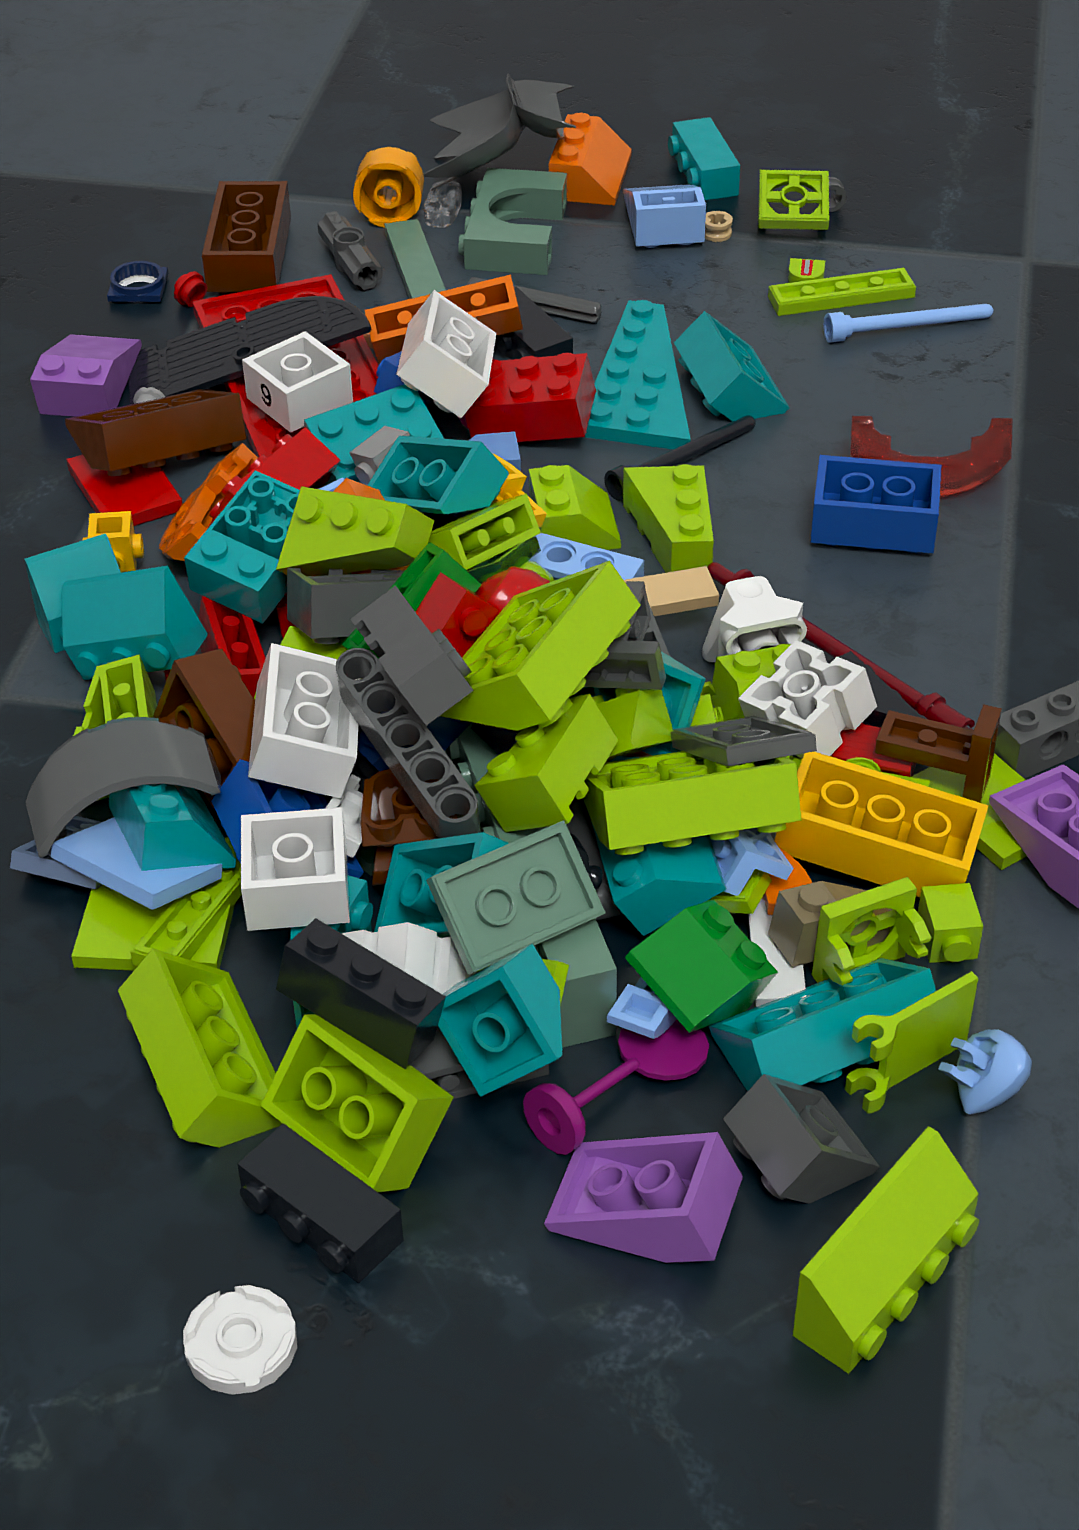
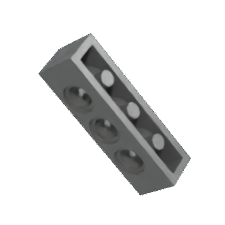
[995,681,1079,779]

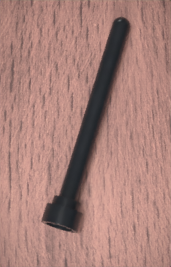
[604,415,756,501]

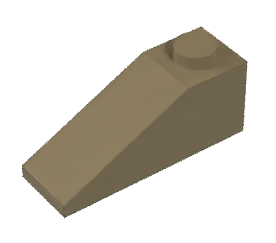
[768,881,893,967]

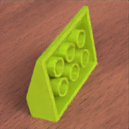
[440,560,641,731]
[583,751,802,855]

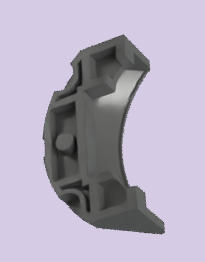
[26,717,221,858]

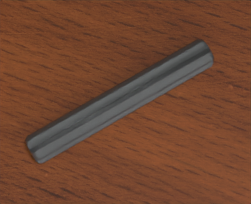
[467,277,602,324]

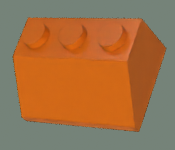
[549,113,632,205]

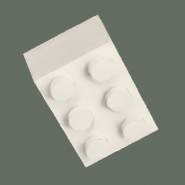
[396,290,496,418]
[248,643,361,798]

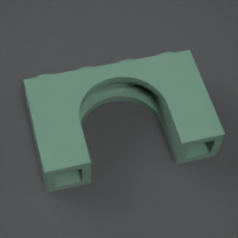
[458,168,567,275]

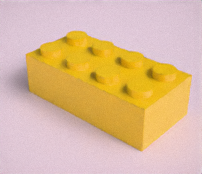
[775,752,989,897]

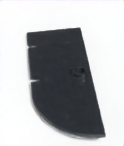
[129,296,372,404]

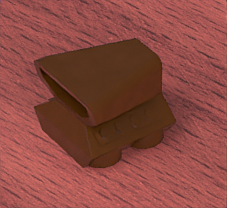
[361,769,465,886]

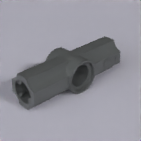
[317,211,382,290]

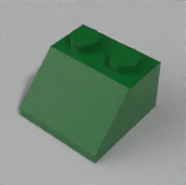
[625,900,778,1033]

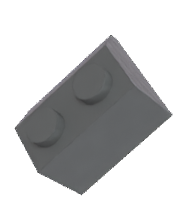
[723,1074,880,1204]

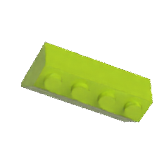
[118,949,283,1148]
[793,1126,979,1374]

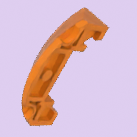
[159,443,258,562]

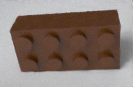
[202,181,291,294]

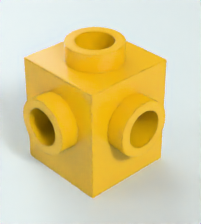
[83,511,144,573]

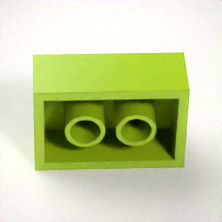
[260,1014,454,1192]

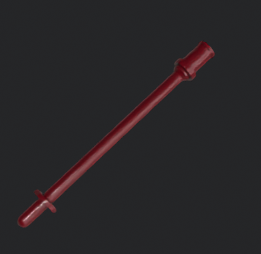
[707,562,975,730]

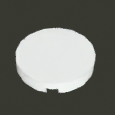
[183,1285,297,1395]

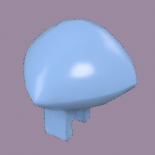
[938,1029,1032,1114]

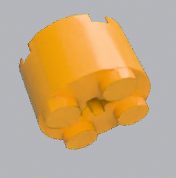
[353,147,424,228]

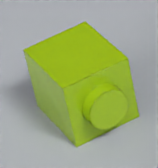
[918,883,983,963]

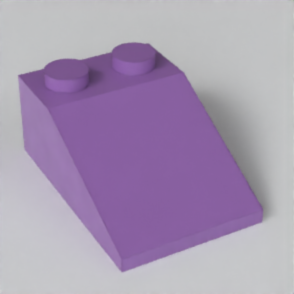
[30,334,142,417]
[989,764,1079,909]
[544,1132,743,1263]

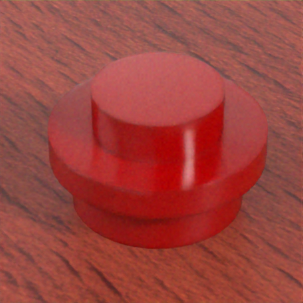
[174,271,207,307]

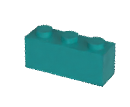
[668,117,740,200]

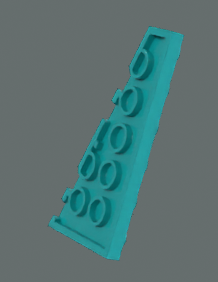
[585,300,691,450]

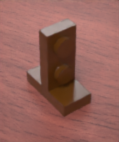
[875,704,1002,803]

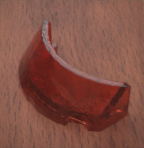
[850,416,1013,497]

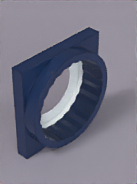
[107,261,169,303]

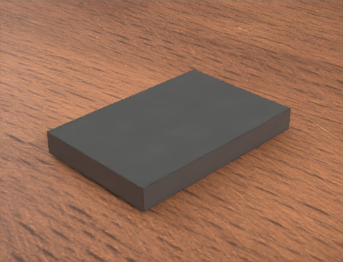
[671,716,817,766]

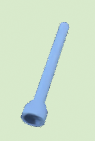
[823,304,993,343]

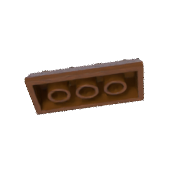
[65,389,246,476]

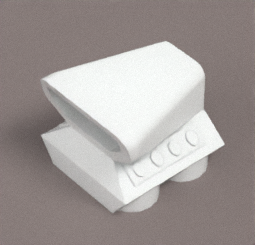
[702,576,807,662]

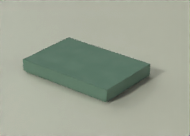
[426,820,605,975]

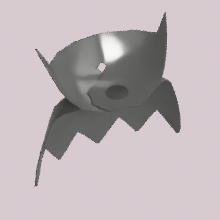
[423,73,576,190]

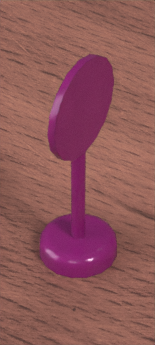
[523,1019,709,1155]

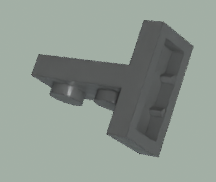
[584,581,666,690]

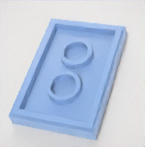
[51,817,222,910]

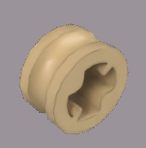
[705,211,733,242]

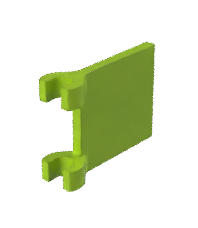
[845,971,978,1114]

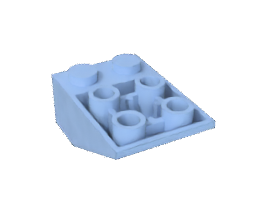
[623,184,706,248]

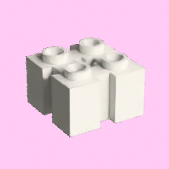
[738,640,877,759]
[341,922,477,994]

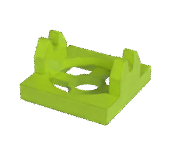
[758,170,829,230]
[812,877,931,986]

